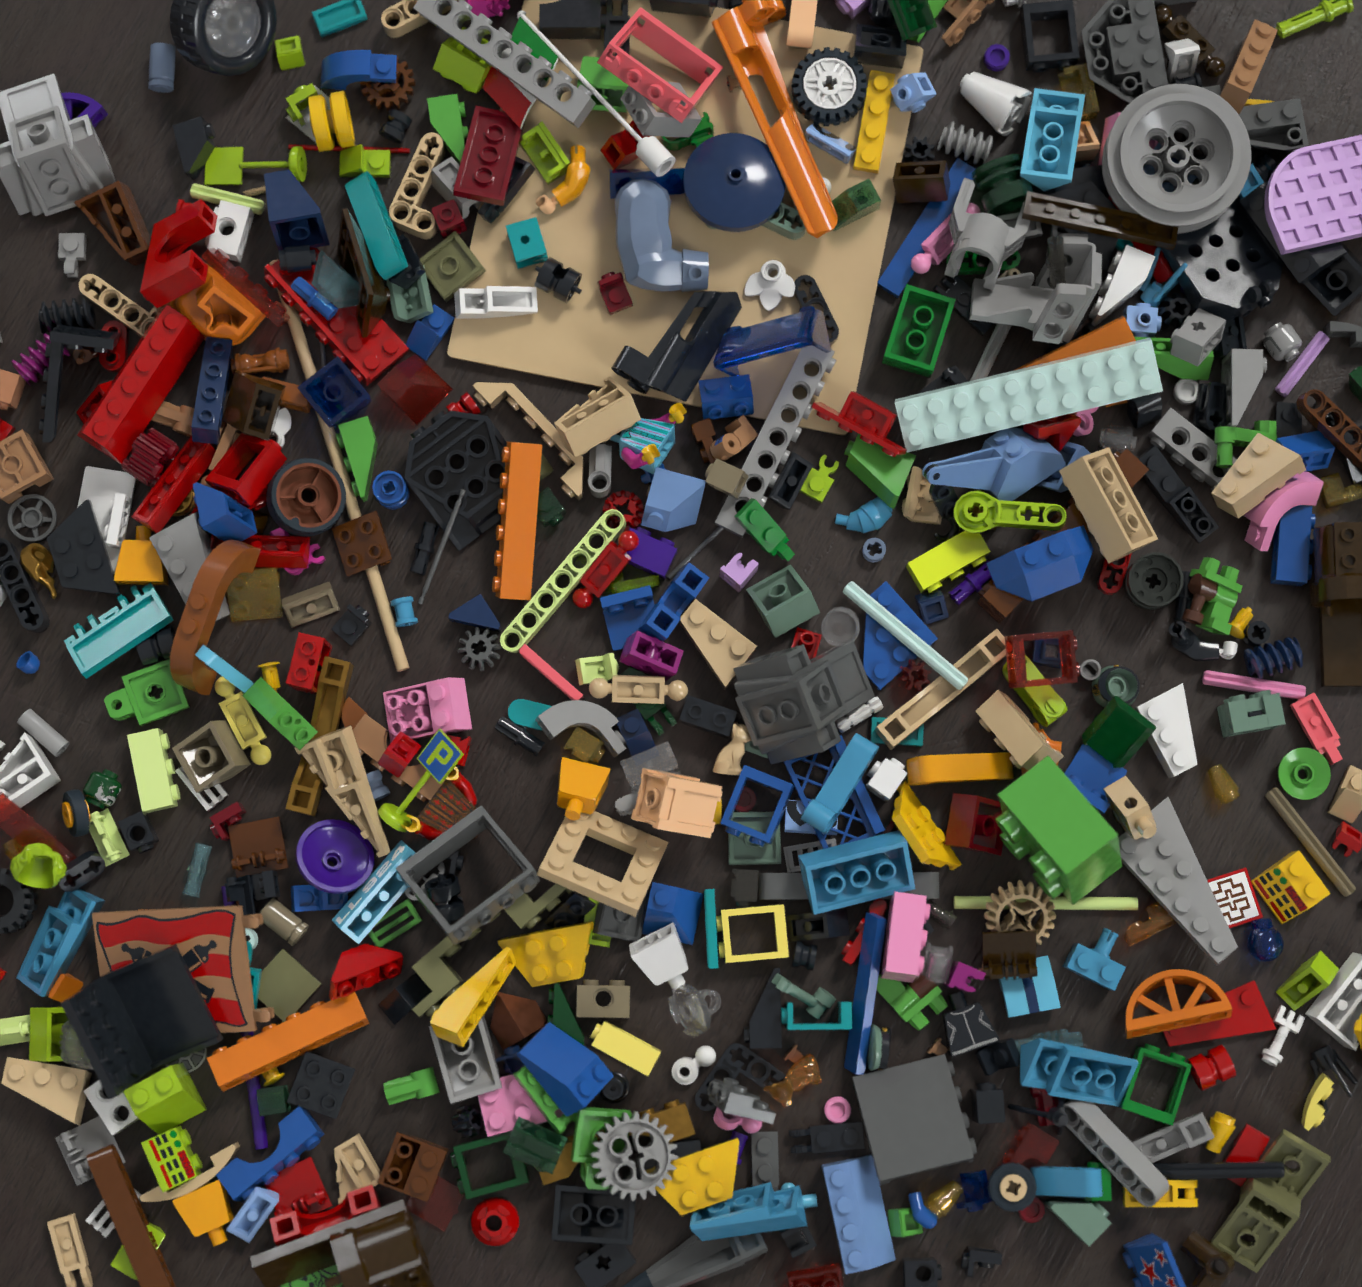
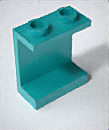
[781,1001,852,1030]

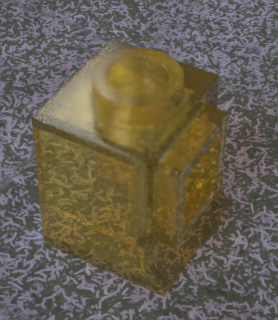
[563,726,606,764]

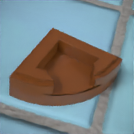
[342,697,368,730]

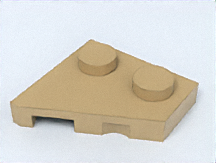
[334,1134,382,1204]

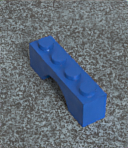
[216,1106,325,1203]

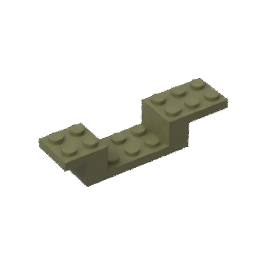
[412,879,574,1017]

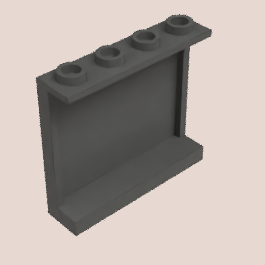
[852,1054,977,1185]

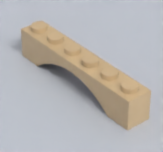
[874,629,1014,750]

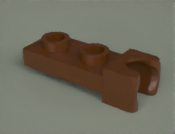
[691,418,721,493]

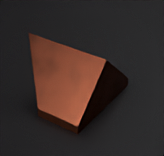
[490,992,548,1051]

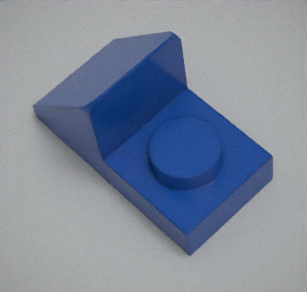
[406,304,455,361]

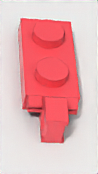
[1290,693,1343,765]

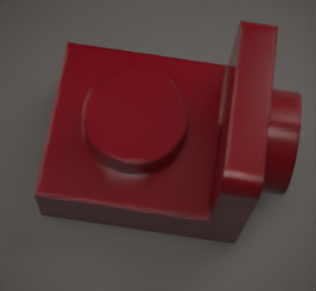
[431,199,467,240]
[598,272,633,315]
[209,802,246,841]

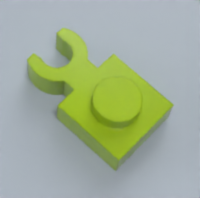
[800,454,839,504]

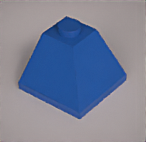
[642,882,704,945]

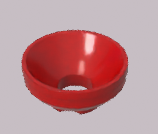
[471,1197,519,1246]

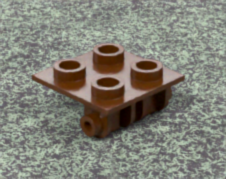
[332,511,392,577]
[228,817,289,878]

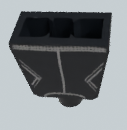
[942,990,1000,1057]

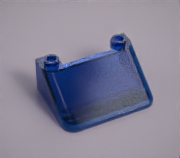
[713,306,831,376]

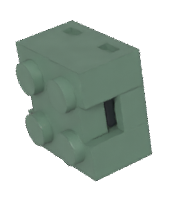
[1217,690,1286,738]

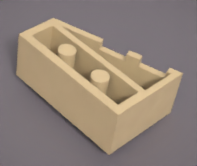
[554,376,641,457]
[1211,433,1306,519]
[679,599,757,690]
[976,690,1064,770]
[1,1057,92,1126]

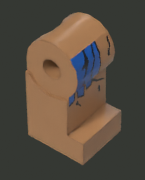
[710,415,758,461]

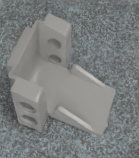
[0,73,116,216]
[969,233,1102,344]

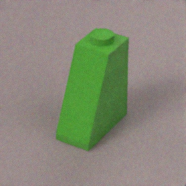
[845,433,916,509]

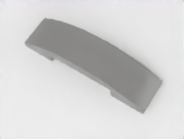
[1132,1112,1215,1163]

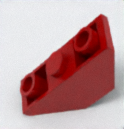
[329,944,403,1001]

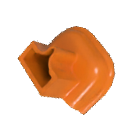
[169,263,269,346]

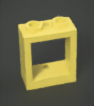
[716,904,789,963]
[590,1021,661,1076]

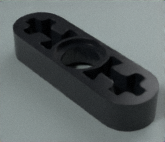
[794,275,839,346]

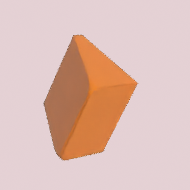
[48,973,83,1002]

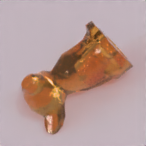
[763,1054,822,1108]

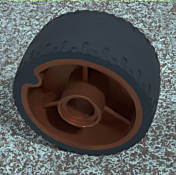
[266,458,346,536]

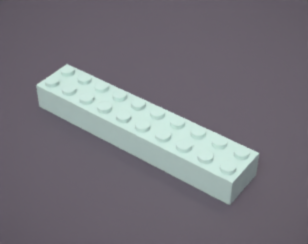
[895,338,1163,453]

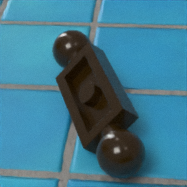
[1155,4,1225,78]

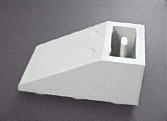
[1089,245,1155,327]

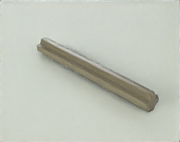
[1265,787,1356,897]

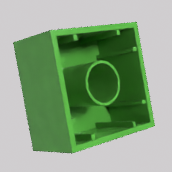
[995,756,1122,905]

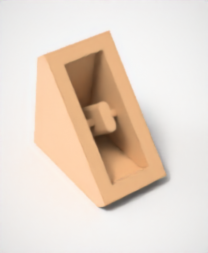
[1075,121,1100,162]

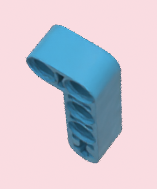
[801,733,879,834]

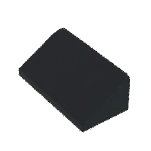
[768,452,813,510]

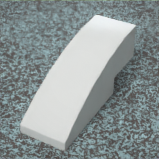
[454,286,538,319]

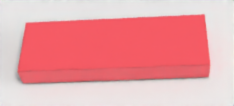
[519,644,584,701]

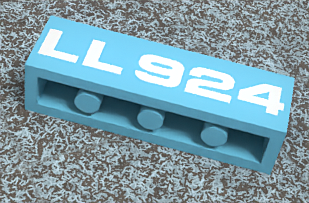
[332,840,416,944]

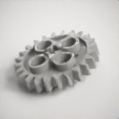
[590,1111,678,1201]

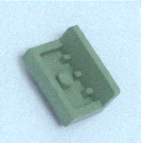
[386,265,434,323]

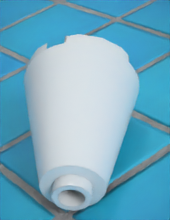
[960,72,1032,136]

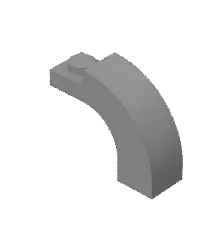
[535,700,626,758]

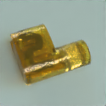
[1320,472,1362,508]

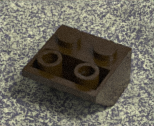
[222,371,286,440]

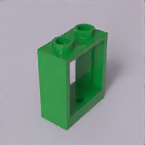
[1119,1044,1192,1126]

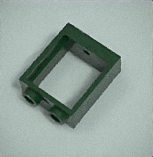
[450,1129,530,1200]

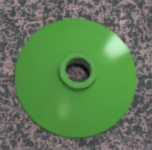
[1278,748,1331,800]

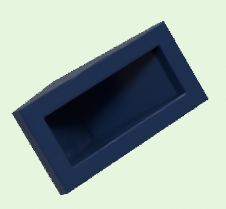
[448,594,502,633]

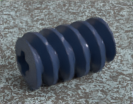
[1244,637,1303,679]

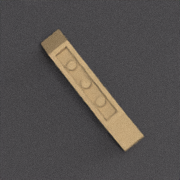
[473,382,584,500]

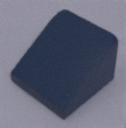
[915,589,949,625]

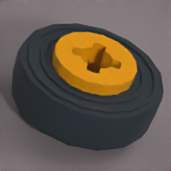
[62,789,90,837]

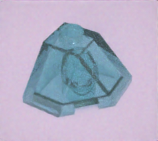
[312,251,360,308]

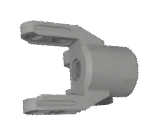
[944,178,1031,291]

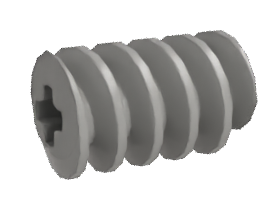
[936,121,993,167]

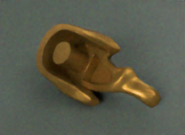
[20,543,57,599]

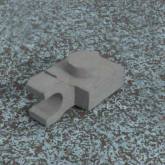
[58,233,87,278]

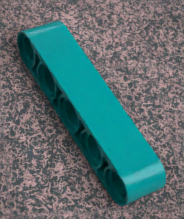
[345,171,408,280]

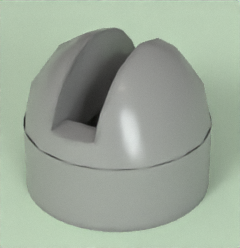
[1080,659,1101,680]

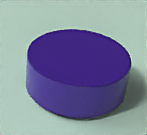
[984,44,1010,71]

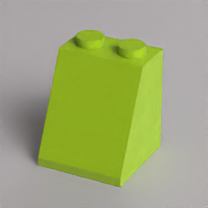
[123,1063,207,1135]

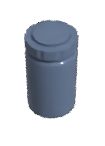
[148,43,176,93]

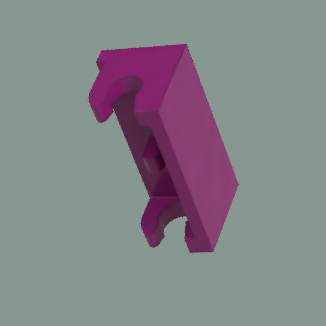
[943,961,986,992]

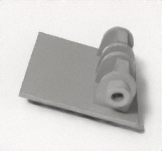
[55,1116,125,1186]

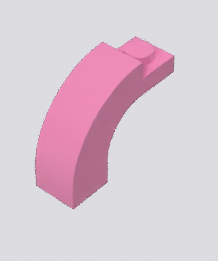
[1245,472,1324,551]

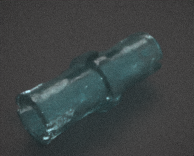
[182,843,212,898]

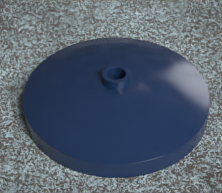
[683,133,786,232]

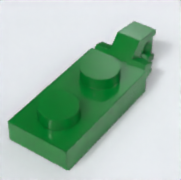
[734,498,795,562]

